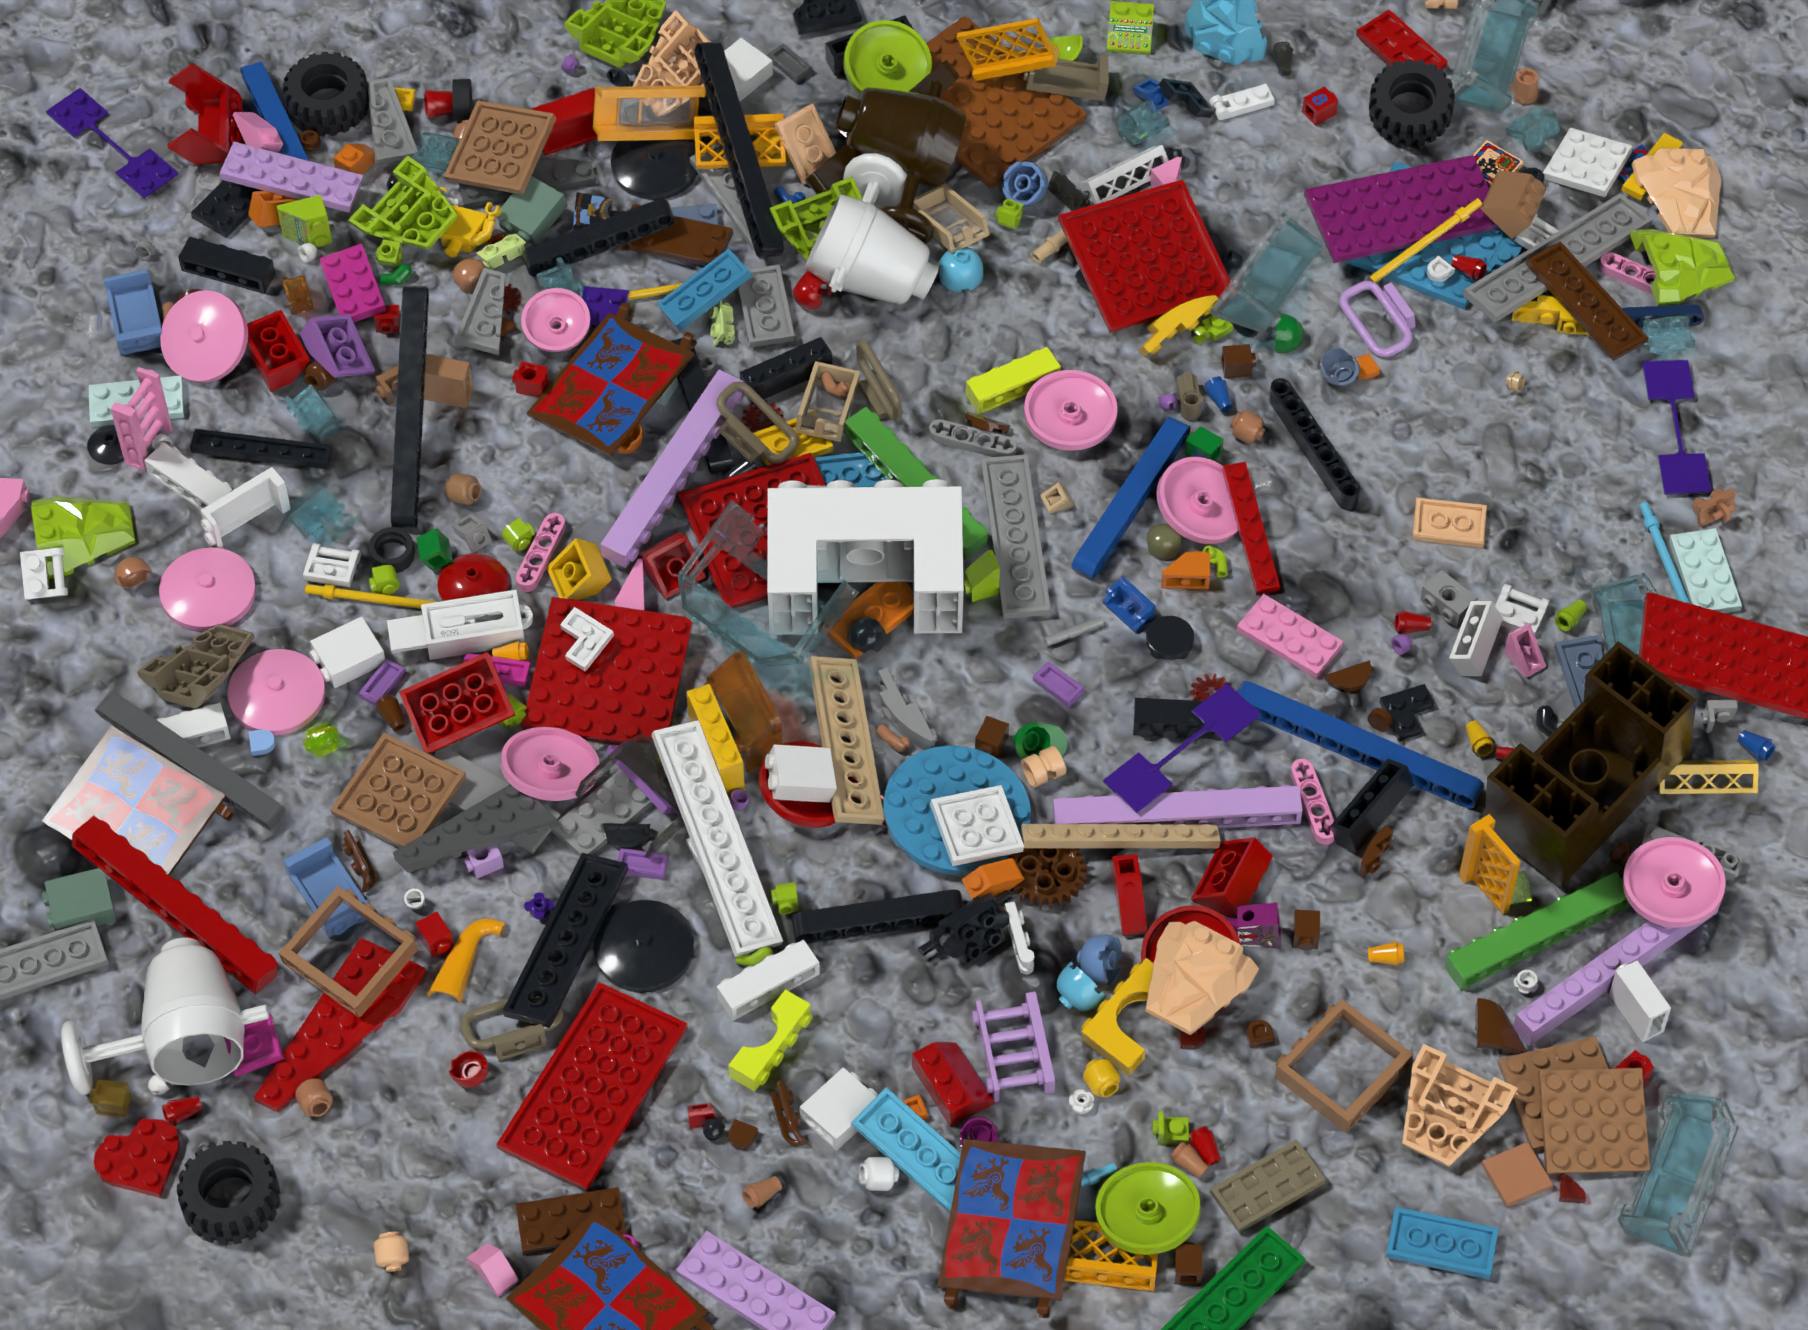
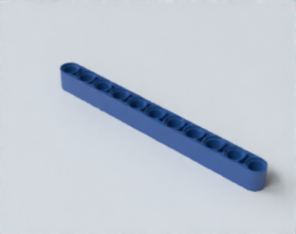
[1237,681,1485,809]

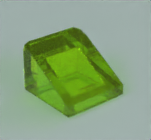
[1510,871,1532,905]

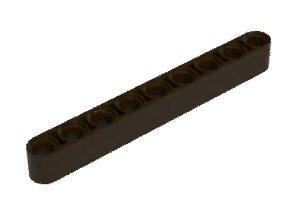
[805,59,961,195]

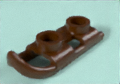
[342,830,377,893]
[770,1081,808,1145]

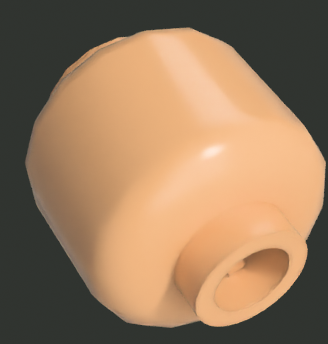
[373,1231,410,1272]

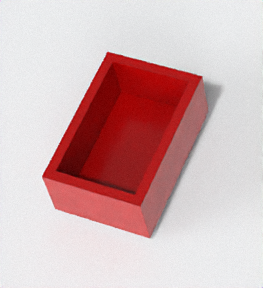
[532,88,598,156]

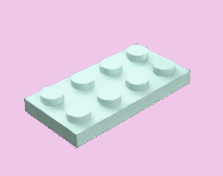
[89,375,184,428]
[1669,528,1742,613]

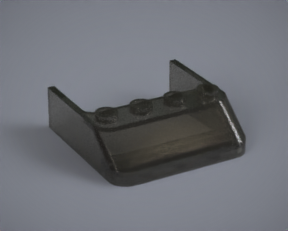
[575,735,685,859]

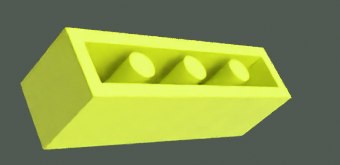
[966,347,1061,414]

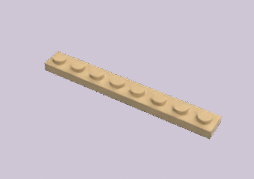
[1021,824,1221,848]

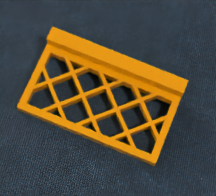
[956,18,1060,81]
[694,114,786,169]
[1459,814,1521,915]
[1065,1220,1158,1292]

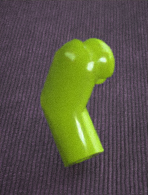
[1203,545,1228,578]

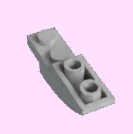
[878,667,938,750]
[1639,823,1743,878]

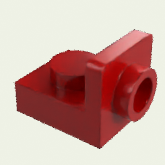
[374,305,400,333]

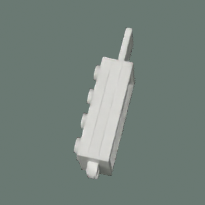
[387,590,533,660]

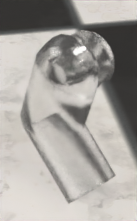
[868,725,889,756]

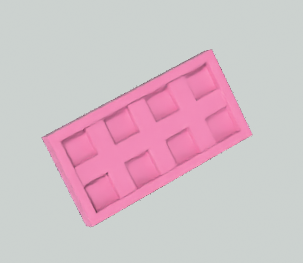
[1236,594,1344,679]

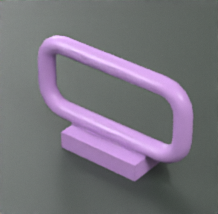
[1339,281,1415,357]

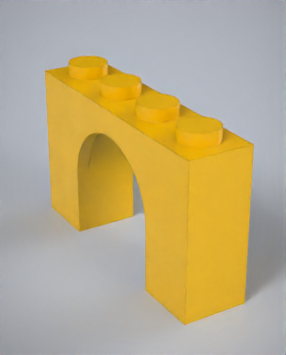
[686,684,745,798]
[1081,958,1154,1077]

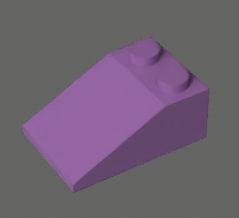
[300,314,375,378]

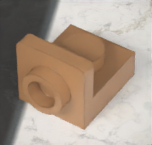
[375,366,398,405]

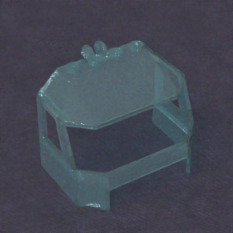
[678,500,859,667]

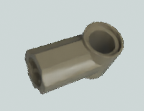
[1177,372,1202,421]

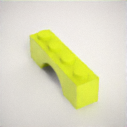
[728,989,812,1092]

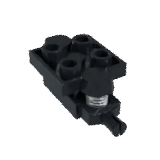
[918,890,1012,966]

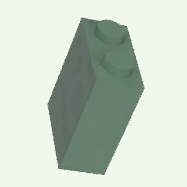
[497,176,568,245]
[42,868,117,931]

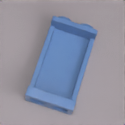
[103,269,162,356]
[283,837,370,938]

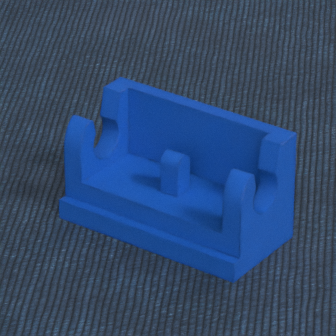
[1103,576,1156,633]

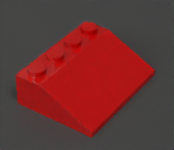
[399,652,515,754]

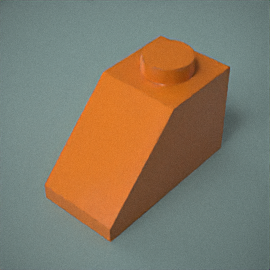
[333,143,375,175]
[248,191,298,227]
[1161,551,1210,589]
[961,858,1025,900]

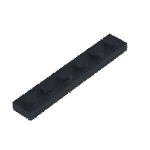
[190,428,333,469]

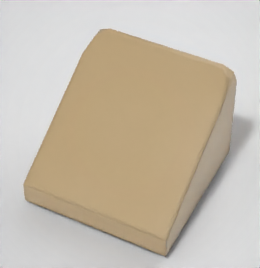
[1040,482,1075,514]

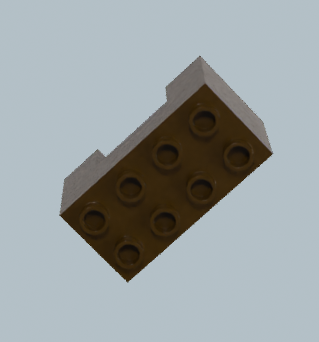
[1485,641,1697,887]

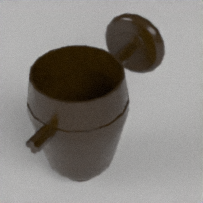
[835,80,966,244]

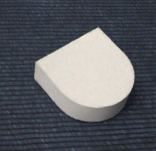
[1427,256,1455,282]

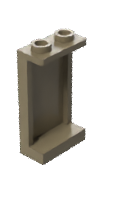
[1023,55,1109,101]

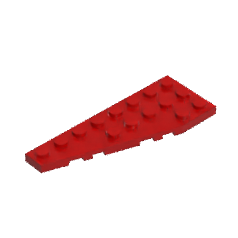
[254,937,426,1112]

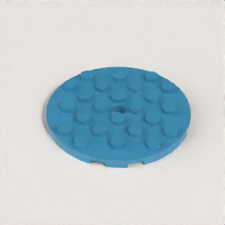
[883,746,1031,876]

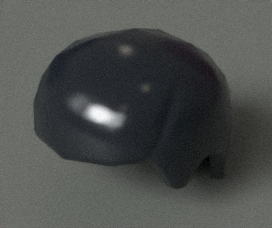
[847,617,887,653]

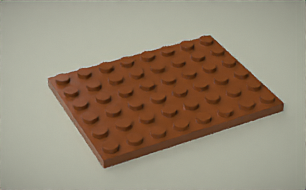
[926,16,1087,189]

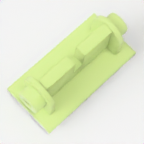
[476,233,526,270]
[709,300,735,347]

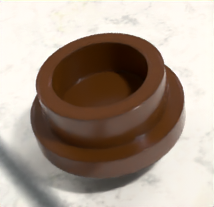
[299,130,321,151]

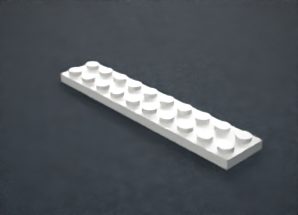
[651,720,783,957]

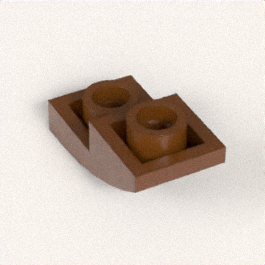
[1359,825,1393,878]

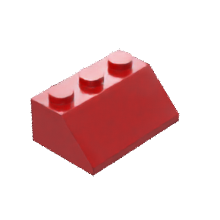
[246,310,310,392]
[1191,837,1273,916]
[912,1042,995,1127]

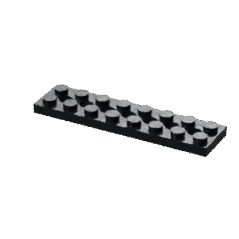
[502,853,629,1028]

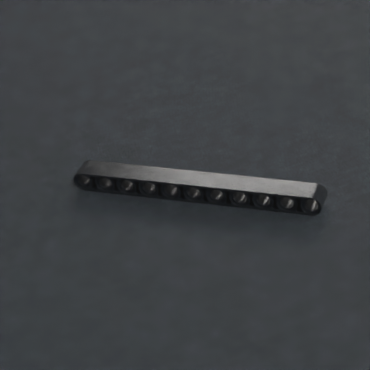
[695,42,784,258]
[391,286,429,529]

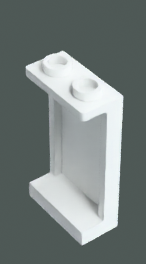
[200,467,291,549]

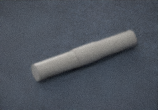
[1044,617,1104,647]

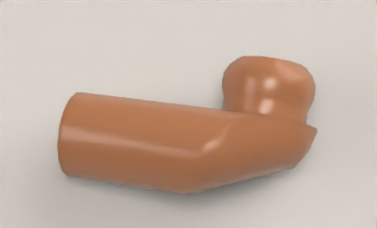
[821,372,850,398]
[877,724,911,753]

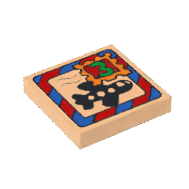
[1473,140,1524,189]

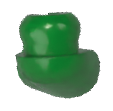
[380,264,412,285]

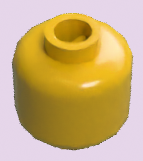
[1082,1059,1121,1097]

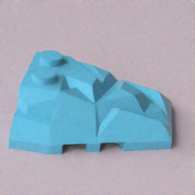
[1185,0,1267,65]

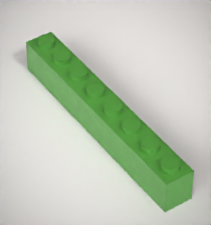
[844,407,988,560]
[1445,872,1630,990]

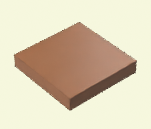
[1481,1142,1553,1208]

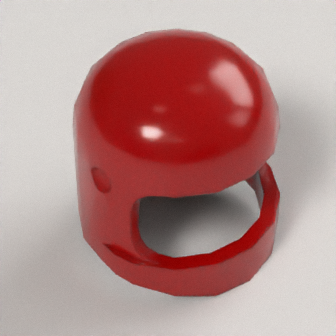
[793,270,833,310]

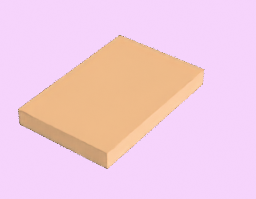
[774,104,836,184]
[1412,497,1487,548]

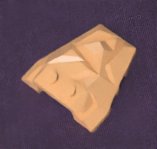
[633,10,730,119]
[1632,148,1721,238]
[1145,921,1259,1035]
[1402,1044,1518,1167]

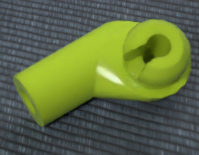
[736,947,773,967]

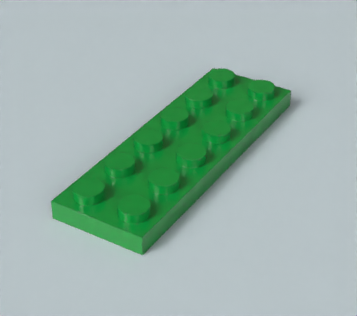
[1161,1226,1306,1330]

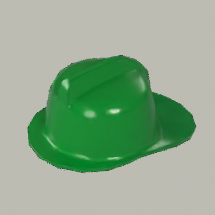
[1012,722,1067,759]

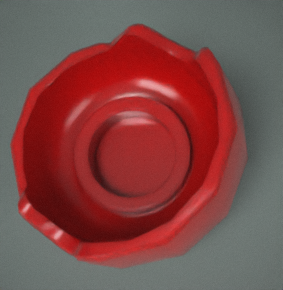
[448,1050,489,1088]

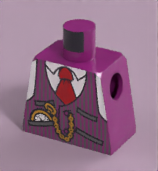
[1226,903,1281,949]

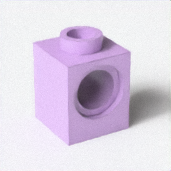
[463,845,504,879]

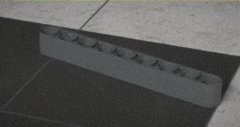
[95,691,286,831]

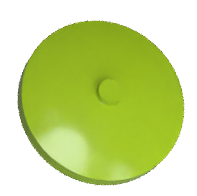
[843,20,932,94]
[1095,1162,1201,1255]

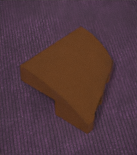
[1475,998,1525,1055]

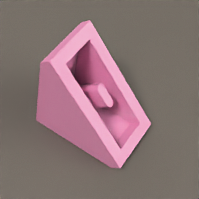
[1150,157,1182,188]
[1504,623,1546,677]
[466,1243,519,1297]

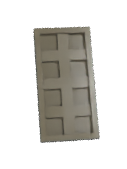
[1210,1139,1326,1233]

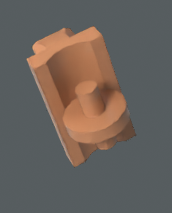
[1692,488,1737,527]

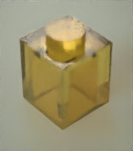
[90,1080,132,1117]

